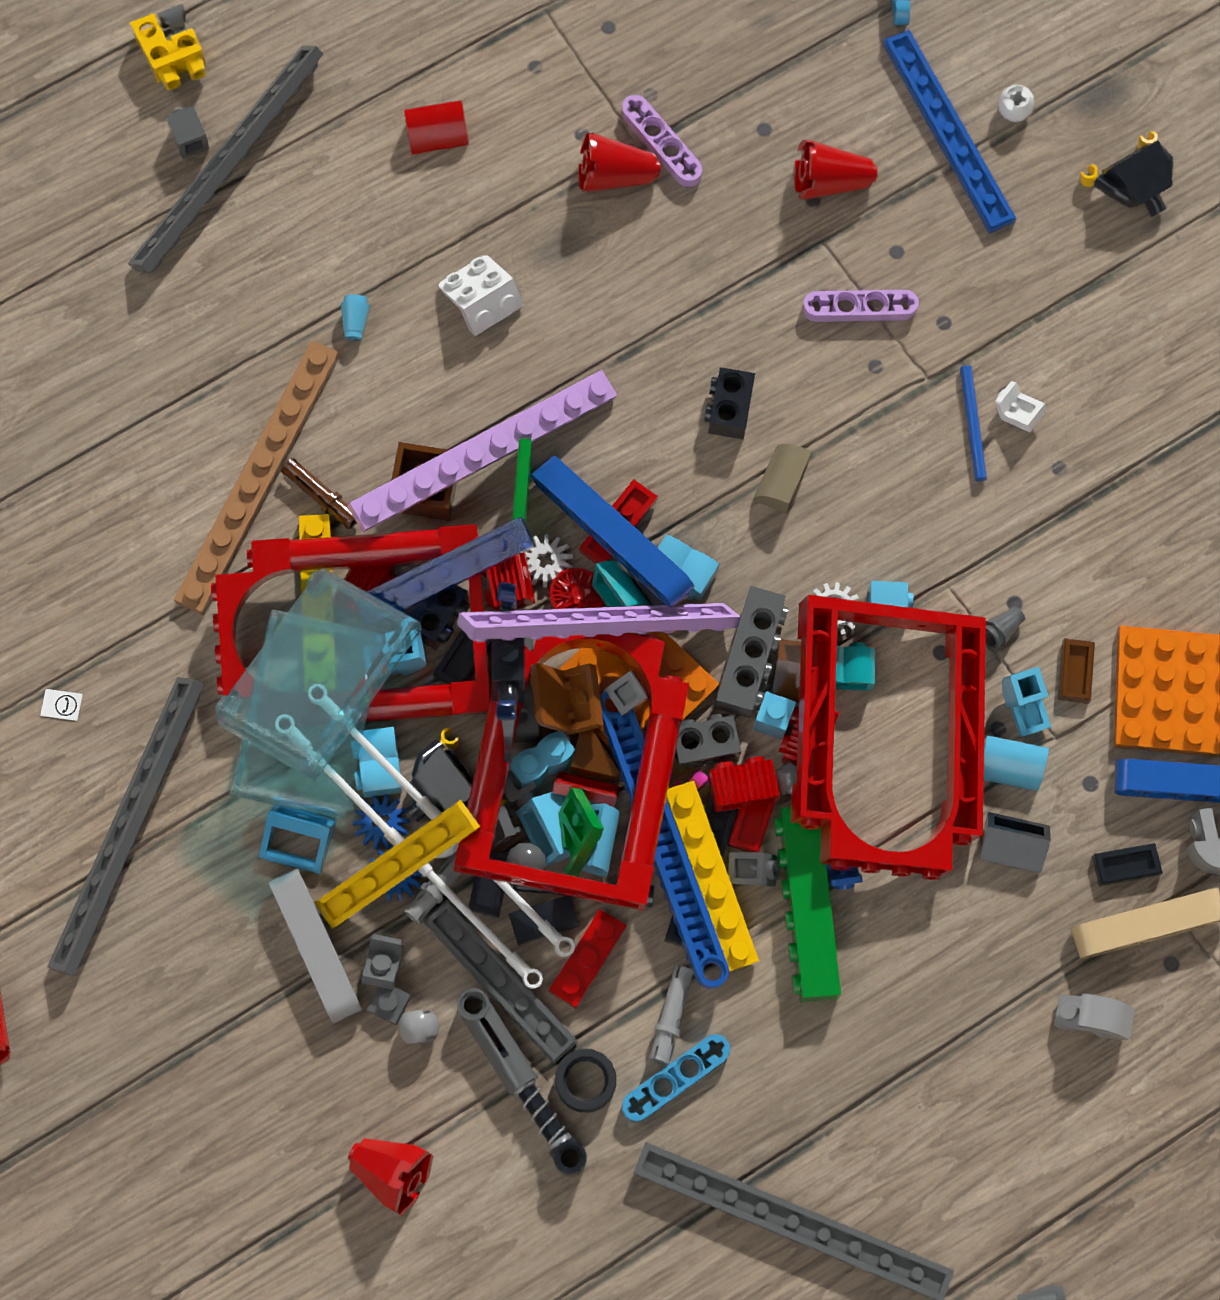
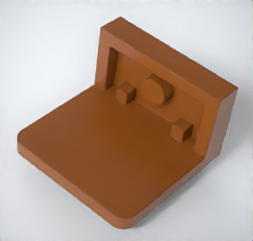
[530,663,604,735]

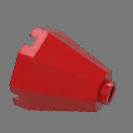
[348,1138,434,1216]

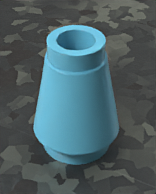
[340,294,370,341]

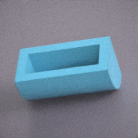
[984,735,1049,791]
[516,792,570,867]
[582,804,620,877]

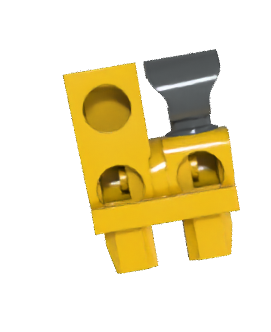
[130,4,206,91]

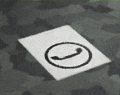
[40,689,83,721]

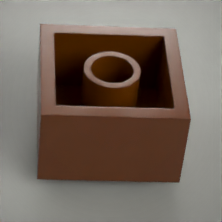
[391,442,457,521]

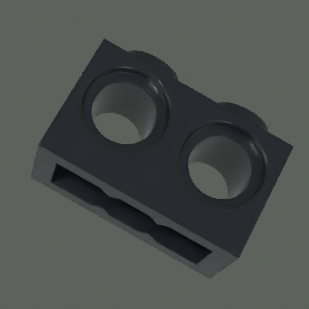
[704,367,755,440]
[403,572,470,650]

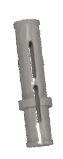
[403,850,461,924]
[649,965,694,1065]

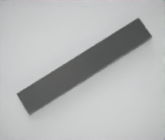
[423,900,578,1064]

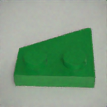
[558,788,604,877]

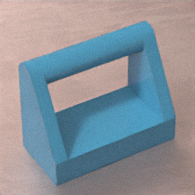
[259,804,336,875]

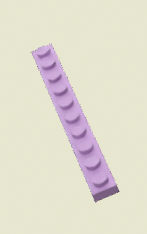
[347,370,617,533]
[457,603,741,642]

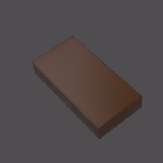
[1058,638,1095,704]

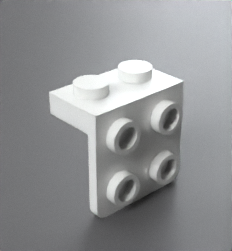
[439,255,524,336]

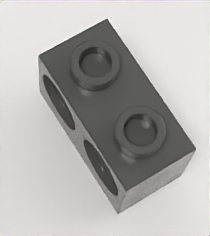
[675,714,742,771]

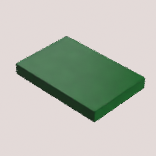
[512,438,532,546]

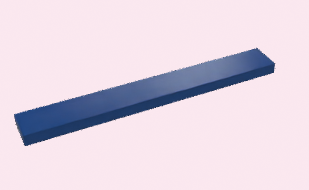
[883,30,1016,234]

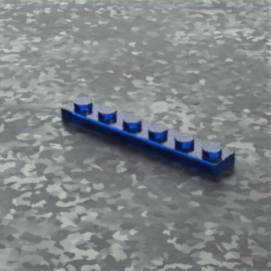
[354,517,536,627]

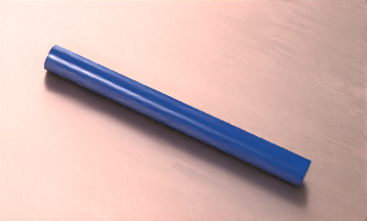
[960,365,987,482]

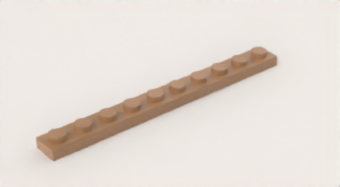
[174,340,339,615]

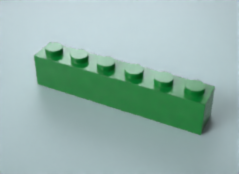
[774,807,841,1003]

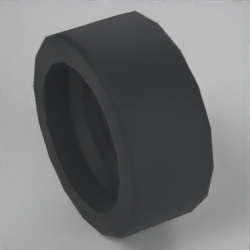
[555,1049,616,1113]

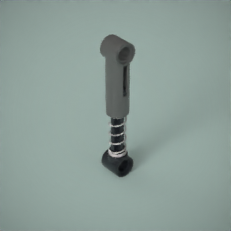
[457,988,587,1177]

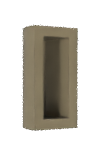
[753,444,812,514]

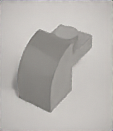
[1186,808,1220,875]
[1054,994,1135,1040]

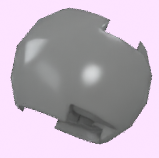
[398,1010,439,1044]

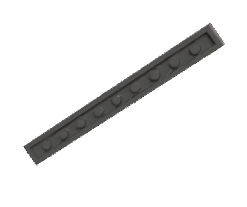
[128,46,324,273]
[47,677,204,976]
[633,1142,954,1300]

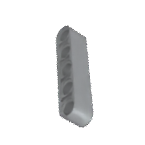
[269,869,362,1024]

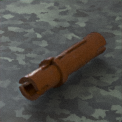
[281,458,357,530]

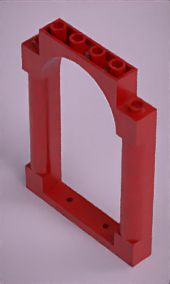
[211,524,490,730]
[791,594,986,880]
[454,633,689,911]

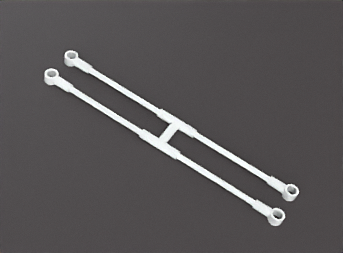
[275,685,575,989]

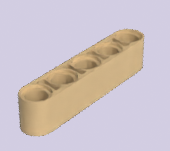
[1070,888,1220,960]

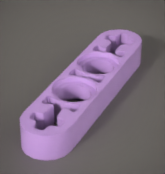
[622,95,702,188]
[802,290,919,322]

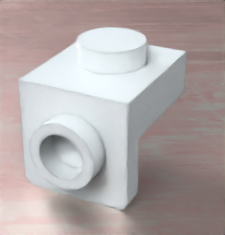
[995,381,1047,432]

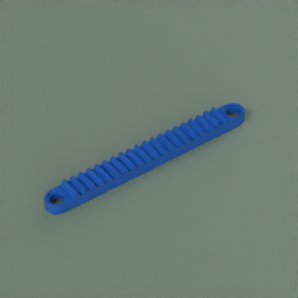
[600,690,729,989]

